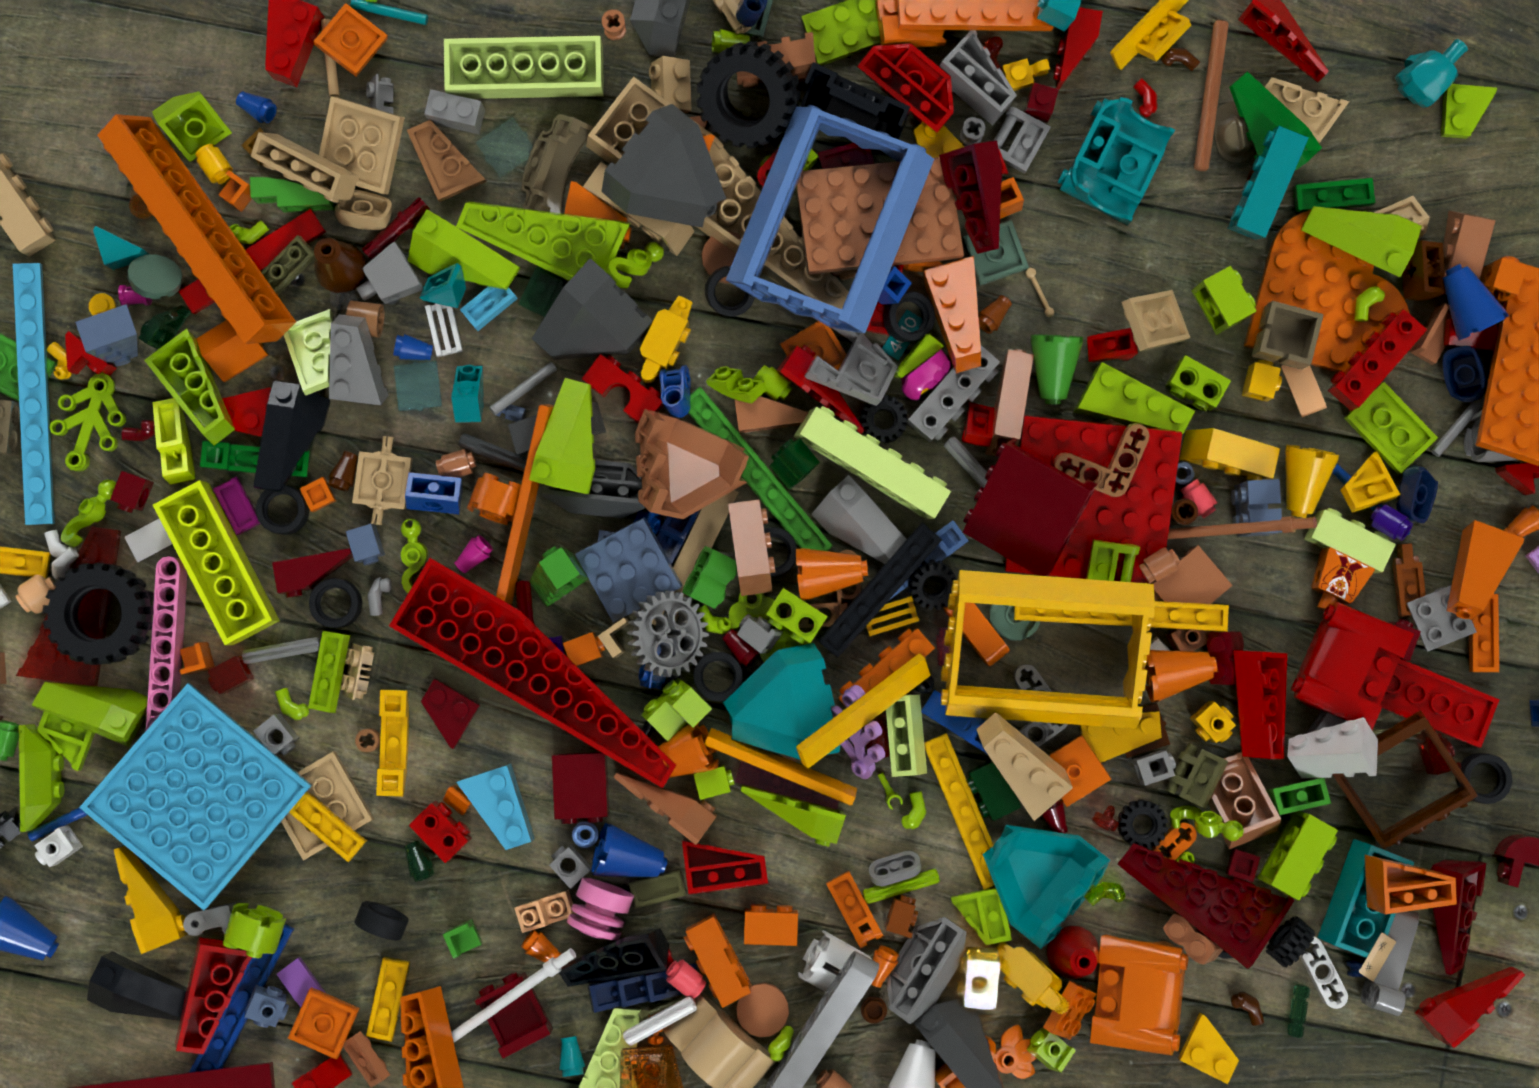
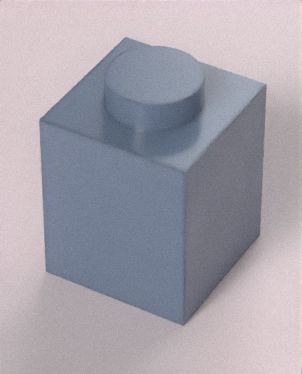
[346,524,385,566]

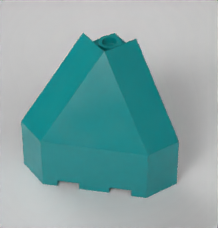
[723,643,840,760]
[983,825,1110,949]

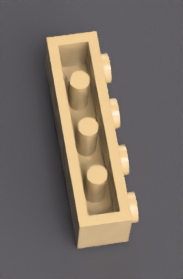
[250,132,359,203]

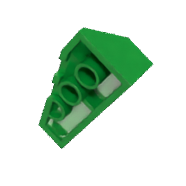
[1229,71,1322,170]

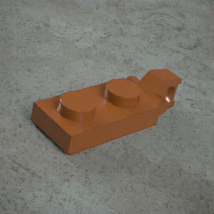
[1393,543,1426,617]

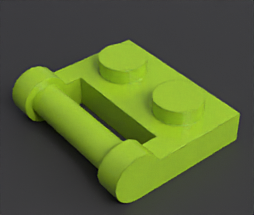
[1086,539,1140,582]

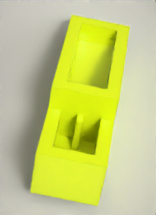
[152,398,195,484]

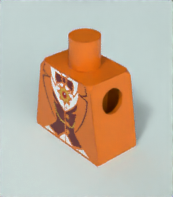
[1311,547,1375,611]

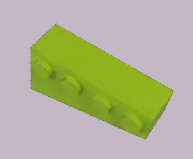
[144,328,235,446]
[1073,362,1195,434]

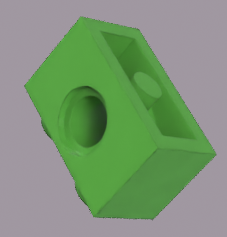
[1266,778,1331,815]

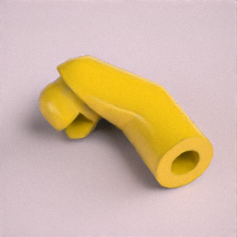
[47,342,73,380]

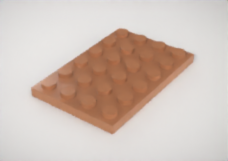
[796,157,964,275]

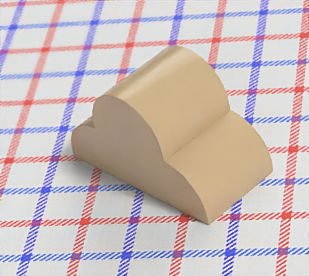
[663,992,776,1088]

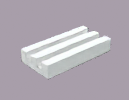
[425,303,463,357]

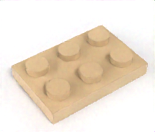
[1121,290,1190,351]

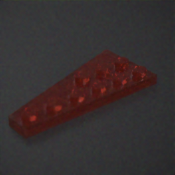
[16,527,121,686]

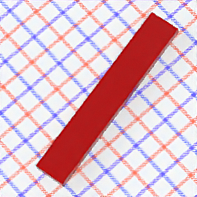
[178,209,326,315]

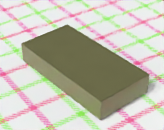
[628,869,686,909]

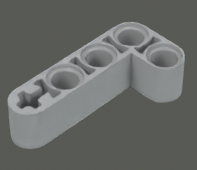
[1361,911,1419,1016]

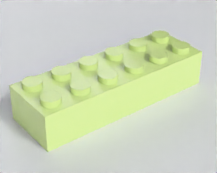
[444,36,604,99]
[793,406,951,519]

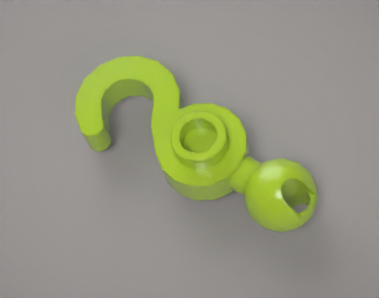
[605,242,664,288]
[61,479,116,548]
[401,518,428,593]
[1170,806,1244,841]

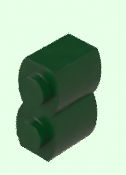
[769,438,820,490]

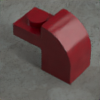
[1494,834,1539,888]

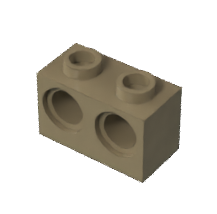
[0,400,21,456]

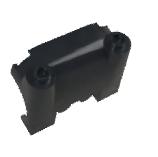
[800,62,910,140]

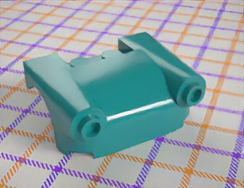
[1057,97,1175,226]

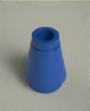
[236,91,277,123]
[393,334,433,360]

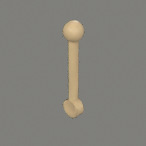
[1025,268,1055,317]

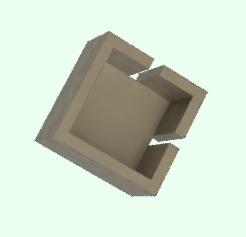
[1252,301,1324,370]

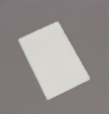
[125,519,172,562]

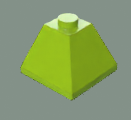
[152,91,232,162]

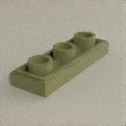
[261,235,314,295]

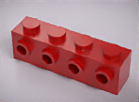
[1327,309,1427,411]

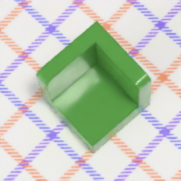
[443,919,482,959]

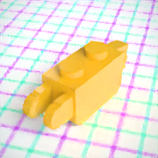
[640,295,693,384]
[992,942,1070,1014]

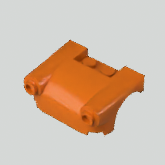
[1090,934,1189,1056]

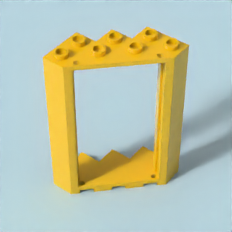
[941,570,1155,729]

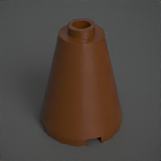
[314,238,367,294]

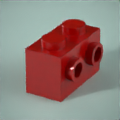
[409,801,472,863]

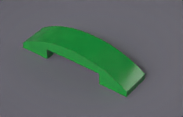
[200,441,310,477]

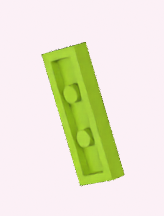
[308,631,350,713]

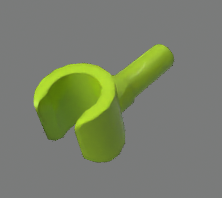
[877,773,903,810]

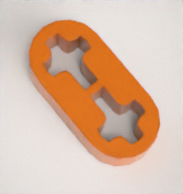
[1151,822,1197,861]

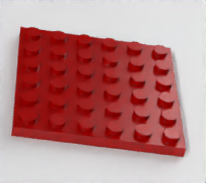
[1004,415,1182,584]

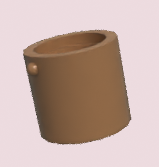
[346,300,385,338]

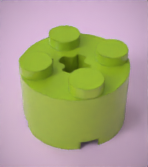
[223,903,286,958]

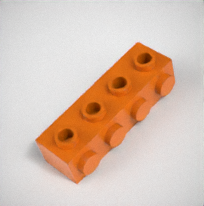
[837,628,935,708]

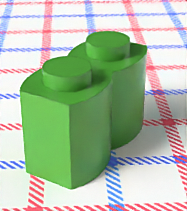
[682,546,737,609]

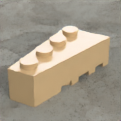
[976,713,1073,821]

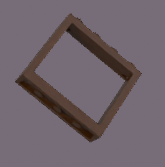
[1332,710,1478,849]

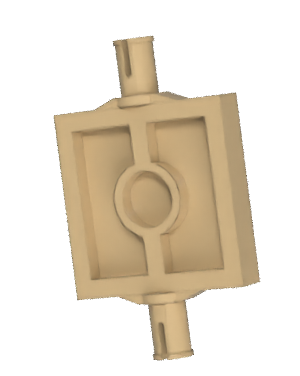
[352,436,413,525]

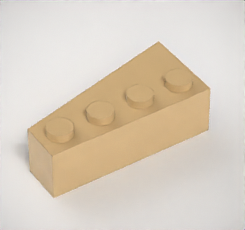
[0,153,56,257]
[583,162,695,256]

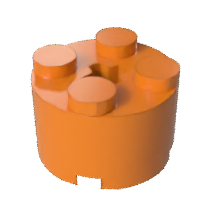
[467,473,521,525]

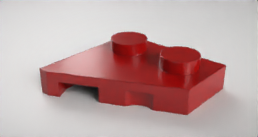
[222,387,271,437]

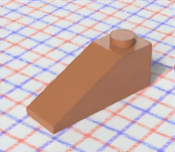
[735,396,809,434]

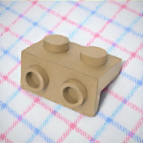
[649,56,691,113]

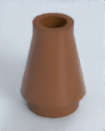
[978,295,1012,334]

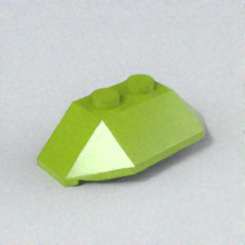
[19,724,65,832]

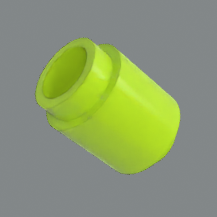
[753,365,793,402]

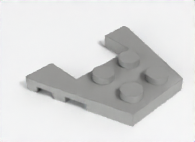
[804,328,898,406]

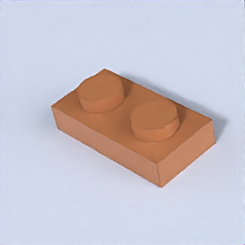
[343,1031,390,1087]

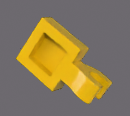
[1002,58,1050,91]

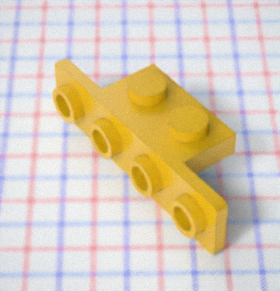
[1110,0,1191,70]

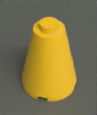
[1285,445,1339,518]

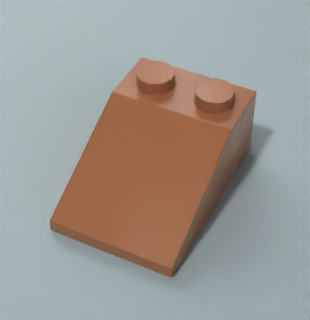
[1209,752,1281,849]

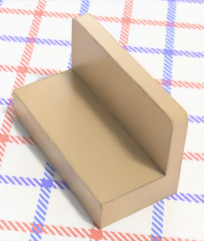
[598,618,629,658]

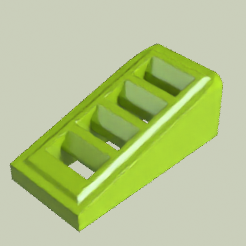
[894,334,944,378]

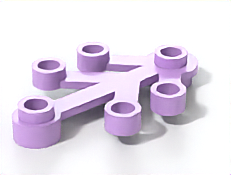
[831,685,885,779]

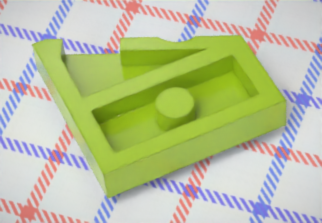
[37,711,95,771]

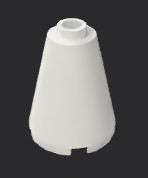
[888,1039,935,1088]

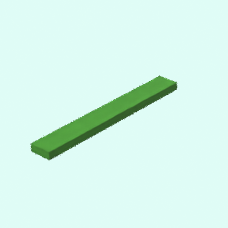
[688,387,833,551]

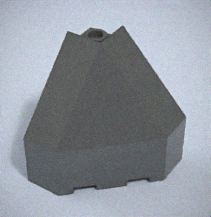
[601,104,726,228]
[532,259,653,360]

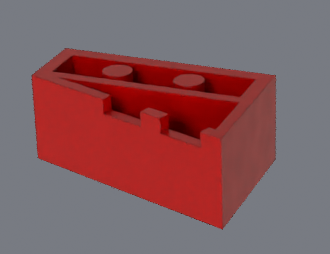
[265,0,325,88]
[682,841,768,895]

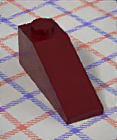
[272,548,353,598]

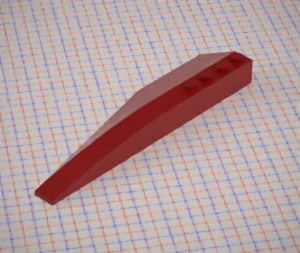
[389,558,676,788]

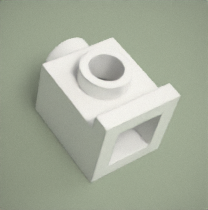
[34,825,83,867]

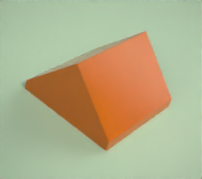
[196,320,268,383]

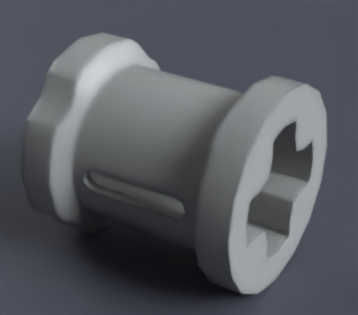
[960,117,986,146]

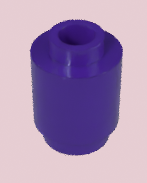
[1370,504,1413,541]

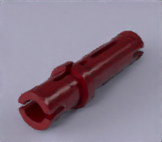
[361,197,430,260]

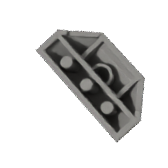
[887,917,967,1024]

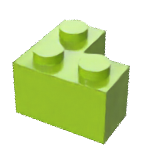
[641,678,712,741]

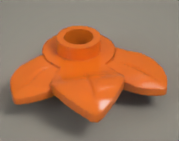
[995,1025,1037,1079]

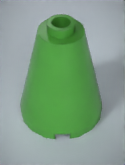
[1030,334,1083,404]

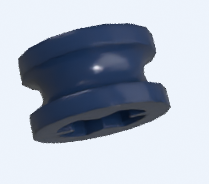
[1346,959,1366,977]

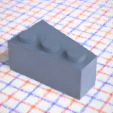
[75,304,138,366]

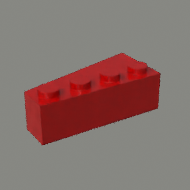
[175,937,252,1054]

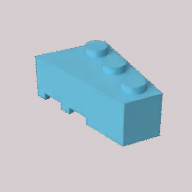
[456,764,535,850]

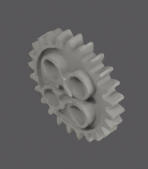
[627,591,709,677]

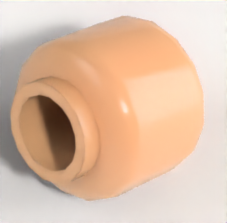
[16,574,56,614]

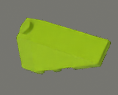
[1301,206,1422,277]
[408,210,520,290]
[529,378,595,494]
[31,682,148,747]
[741,784,846,847]

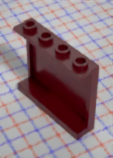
[962,438,1098,576]

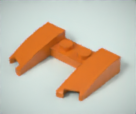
[875,0,947,47]

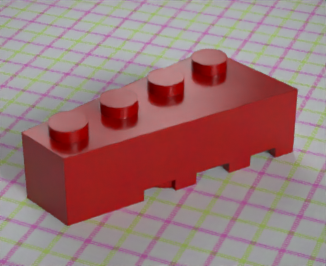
[1233,650,1288,759]

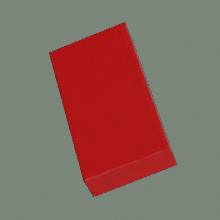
[1444,319,1497,351]

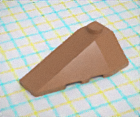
[614,771,717,845]

